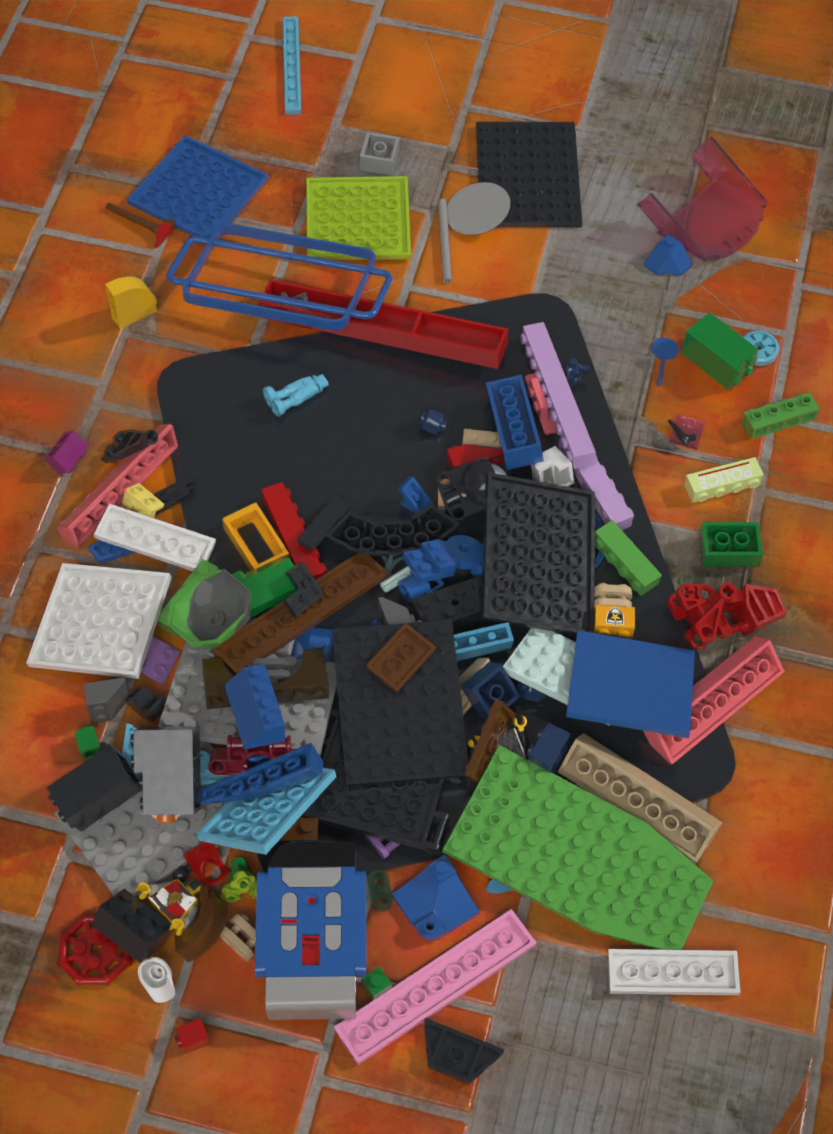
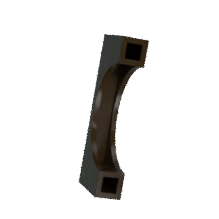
[202,649,329,709]

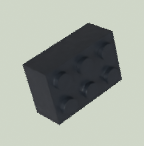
[91,888,172,963]

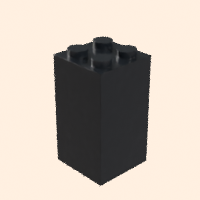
[47,745,143,832]

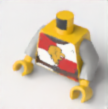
[135,879,201,936]

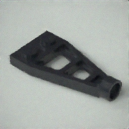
[101,429,158,464]

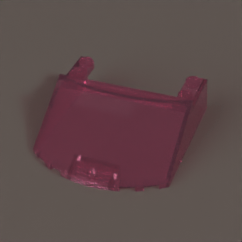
[637,136,767,261]

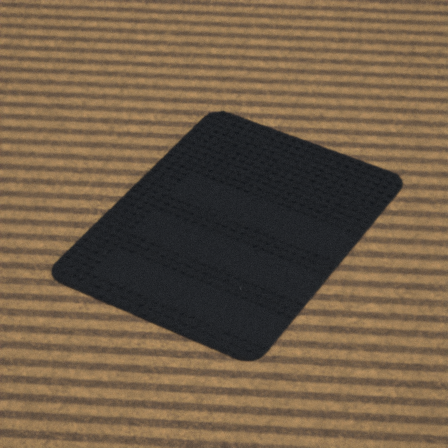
[157,293,736,875]

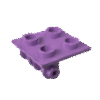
[141,636,180,685]

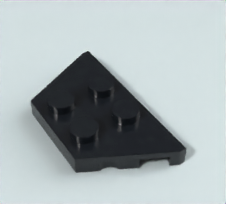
[424,1018,505,1085]

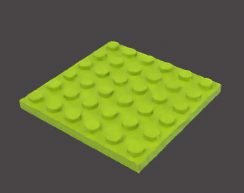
[307,176,411,260]

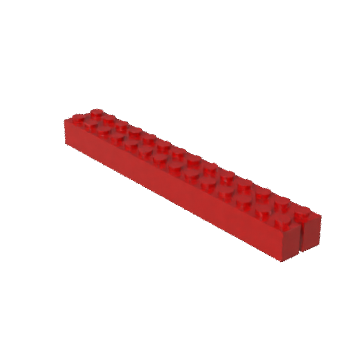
[258,279,508,369]

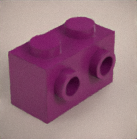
[44,430,89,474]

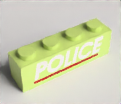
[684,457,764,503]

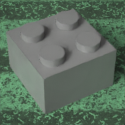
[360,132,400,176]

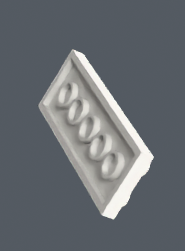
[94,504,216,571]
[608,949,740,995]

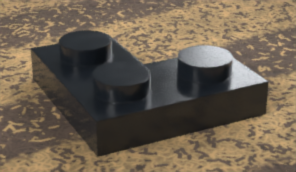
[283,562,324,617]

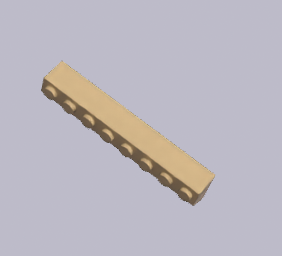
[558,733,723,863]

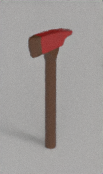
[106,203,176,248]

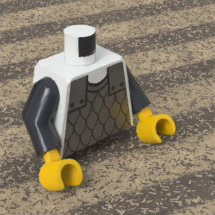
[468,715,529,760]

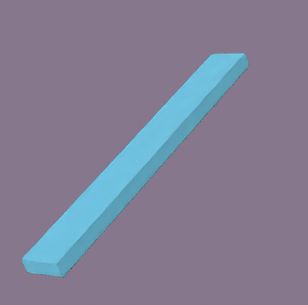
[283,17,301,115]

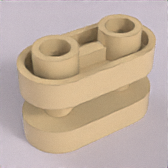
[594,583,632,611]
[220,914,256,962]

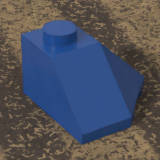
[644,234,693,276]

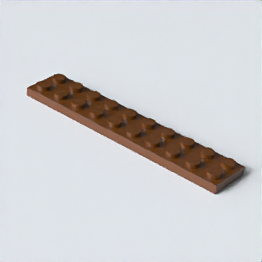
[211,553,388,676]

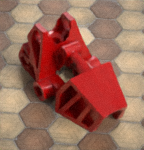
[667,582,787,649]

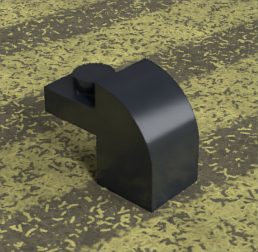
[125,685,167,722]

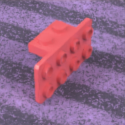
[525,373,556,435]

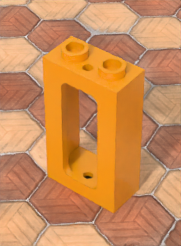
[222,502,289,571]

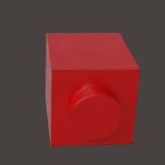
[174,1018,210,1054]

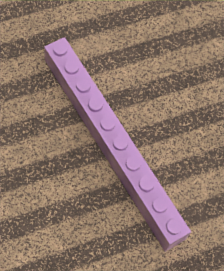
[520,322,596,469]

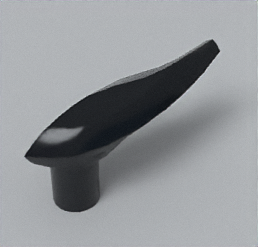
[668,420,696,445]

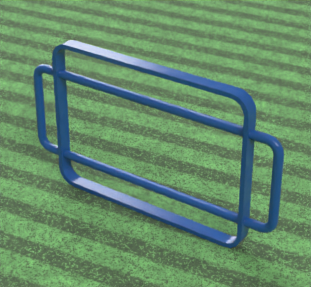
[166,224,393,331]

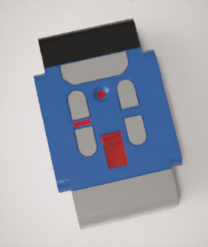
[255,840,366,1020]

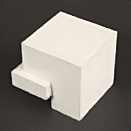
[531,446,574,487]

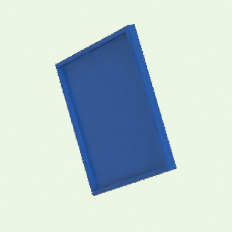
[566,630,695,738]

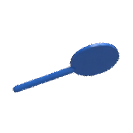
[652,338,679,386]

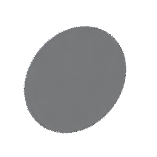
[447,182,510,235]

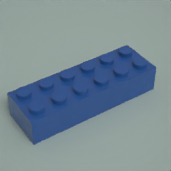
[486,375,544,470]

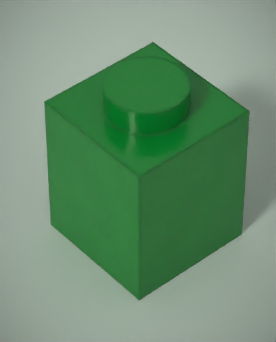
[74,726,101,761]
[362,966,392,1001]

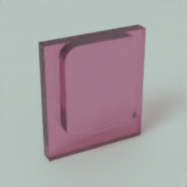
[669,415,705,450]

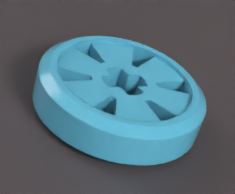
[743,330,779,366]

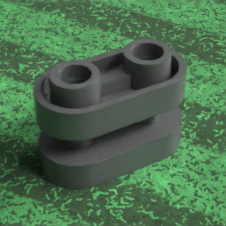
[248,658,291,685]

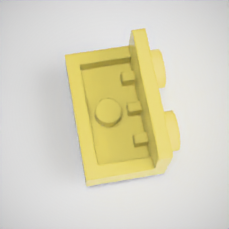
[121,483,164,518]

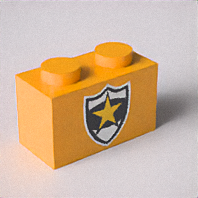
[594,605,635,638]

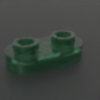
[368,869,392,912]

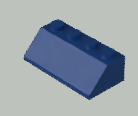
[225,664,285,750]

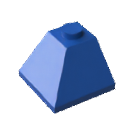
[290,627,333,663]

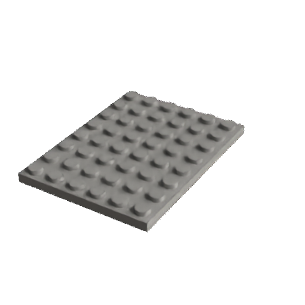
[158,642,337,756]
[54,741,226,898]

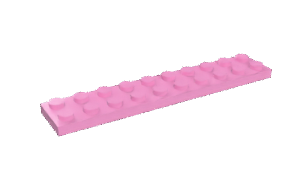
[334,909,537,1065]

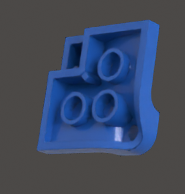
[392,855,480,941]

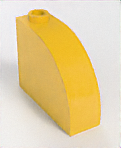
[105,277,158,330]

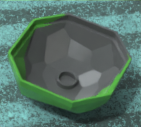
[167,569,251,649]

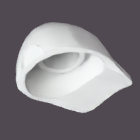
[138,957,175,1003]

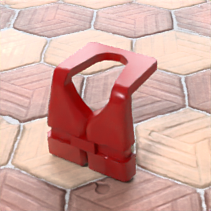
[183,841,231,887]

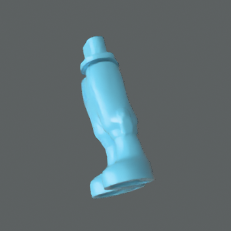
[263,374,329,417]

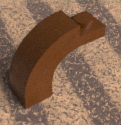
[175,884,228,963]

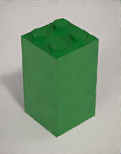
[681,312,759,390]

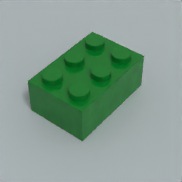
[699,522,763,567]

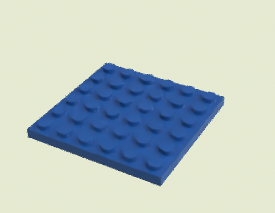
[127,135,269,238]

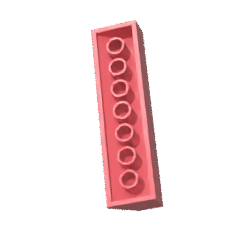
[57,424,178,549]
[643,636,785,764]

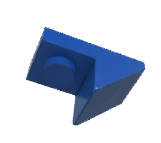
[398,476,434,514]

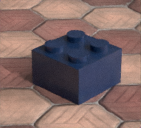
[460,662,520,720]
[527,722,570,774]

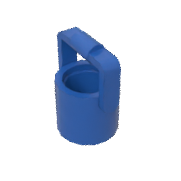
[397,571,443,604]

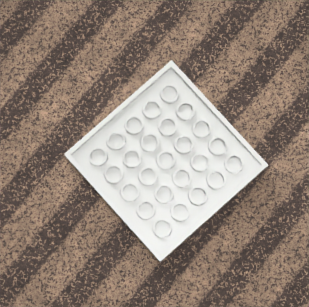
[26,563,172,679]

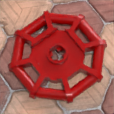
[56,912,133,987]

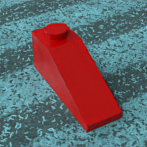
[446,445,505,470]

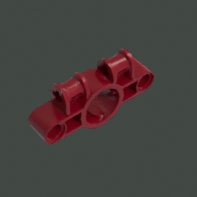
[208,735,295,775]

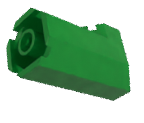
[231,555,296,618]

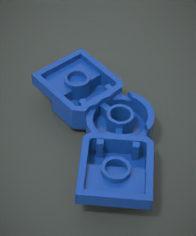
[402,535,483,583]

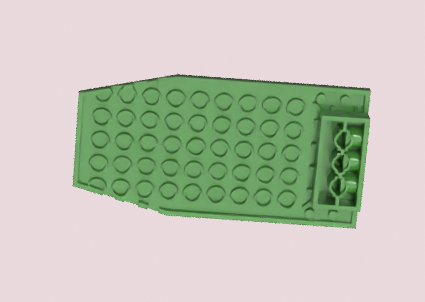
[442,745,713,950]

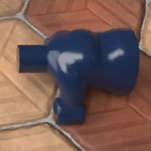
[564,358,590,387]

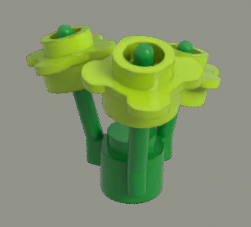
[220,857,257,902]

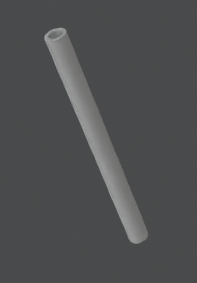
[438,199,452,284]

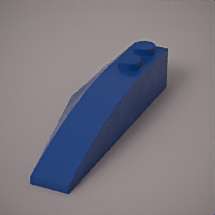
[199,743,323,804]

